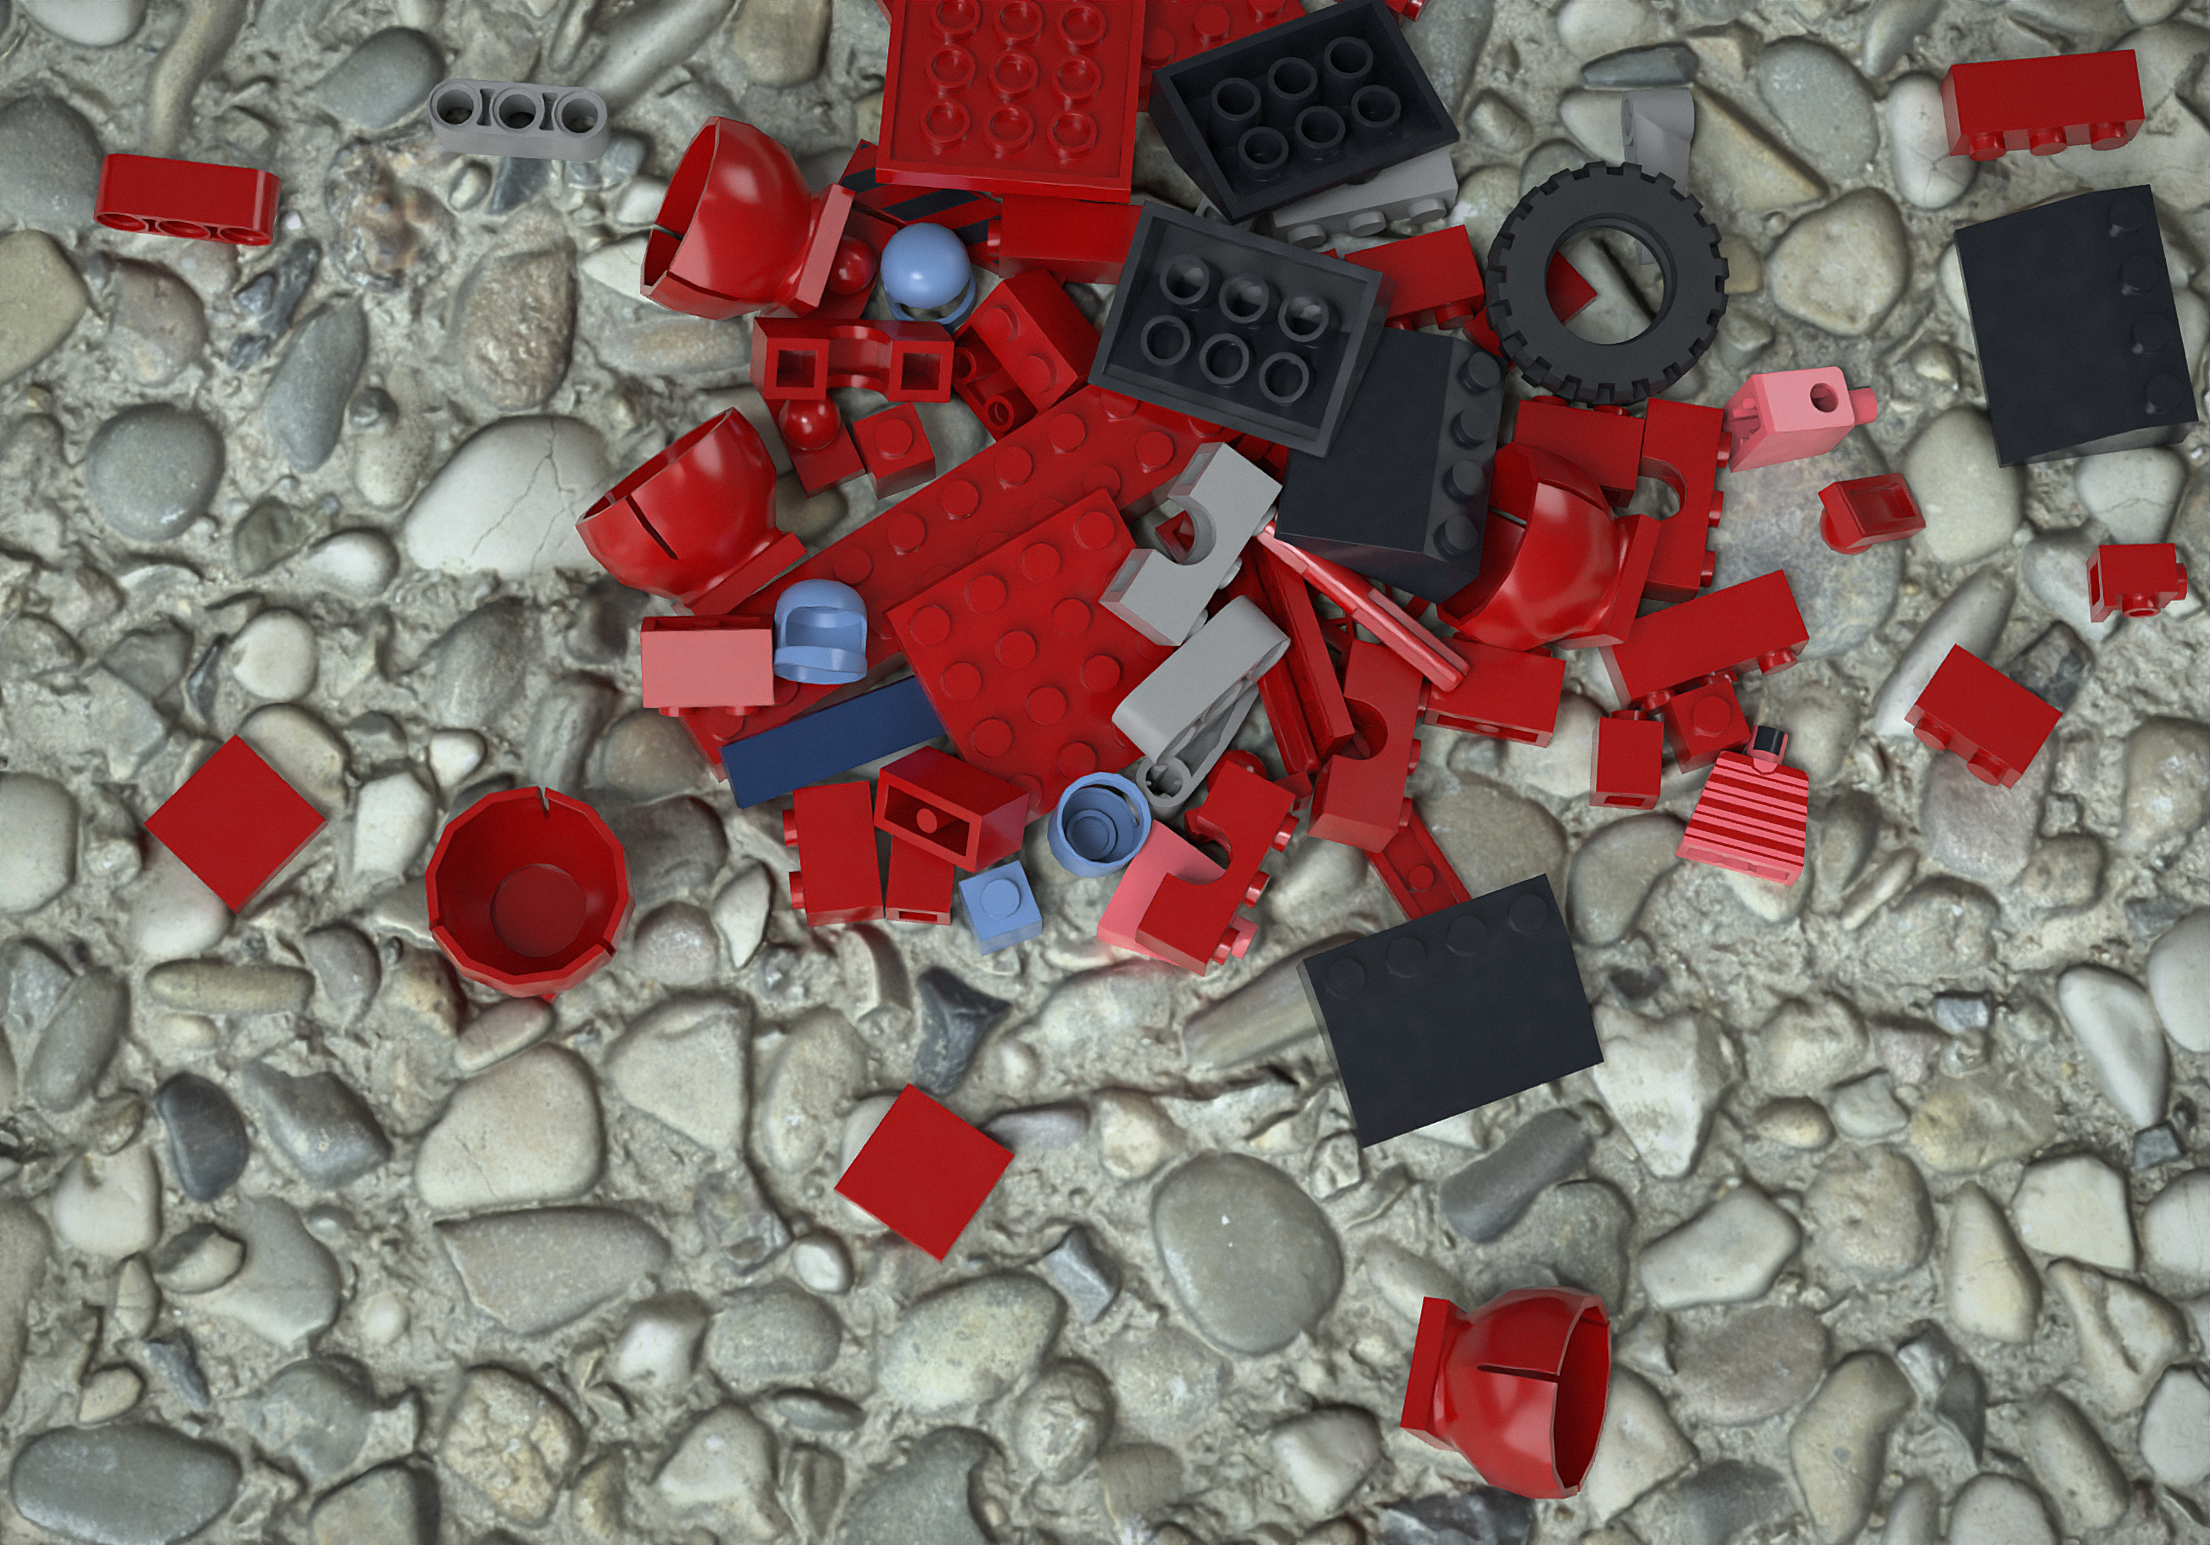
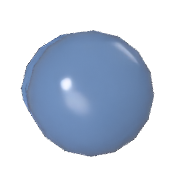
[880,222,977,333]
[773,579,868,685]
[1047,772,1152,879]

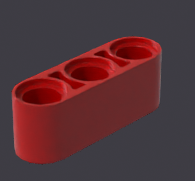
[93,153,282,246]

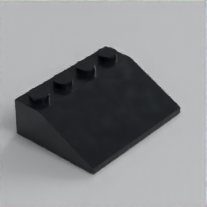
[1148,0,1460,226]
[1953,184,2199,468]
[1087,200,1398,459]
[1274,327,1508,605]
[1296,873,1604,1149]

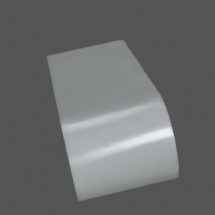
[427,78,612,162]
[1111,595,1291,766]

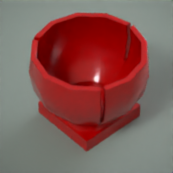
[640,116,855,321]
[575,407,807,616]
[1435,441,1663,652]
[424,786,636,1005]
[1400,1286,1612,1499]

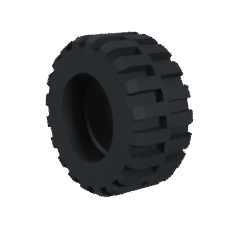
[1483,161,1730,408]

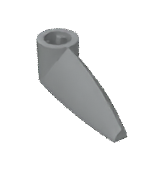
[1621,87,1695,265]
[1123,683,1259,826]

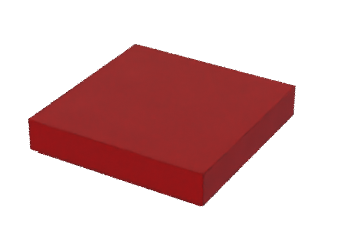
[144,734,328,915]
[834,1083,1015,1265]

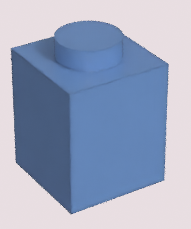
[959,860,1042,956]

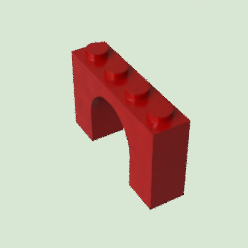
[987,97,1149,285]

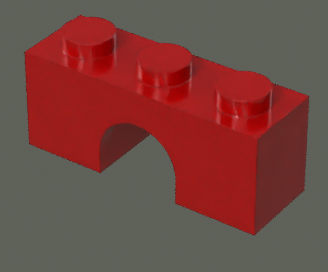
[750,317,954,403]
[1637,397,1732,604]
[1307,638,1431,853]
[1135,760,1300,977]

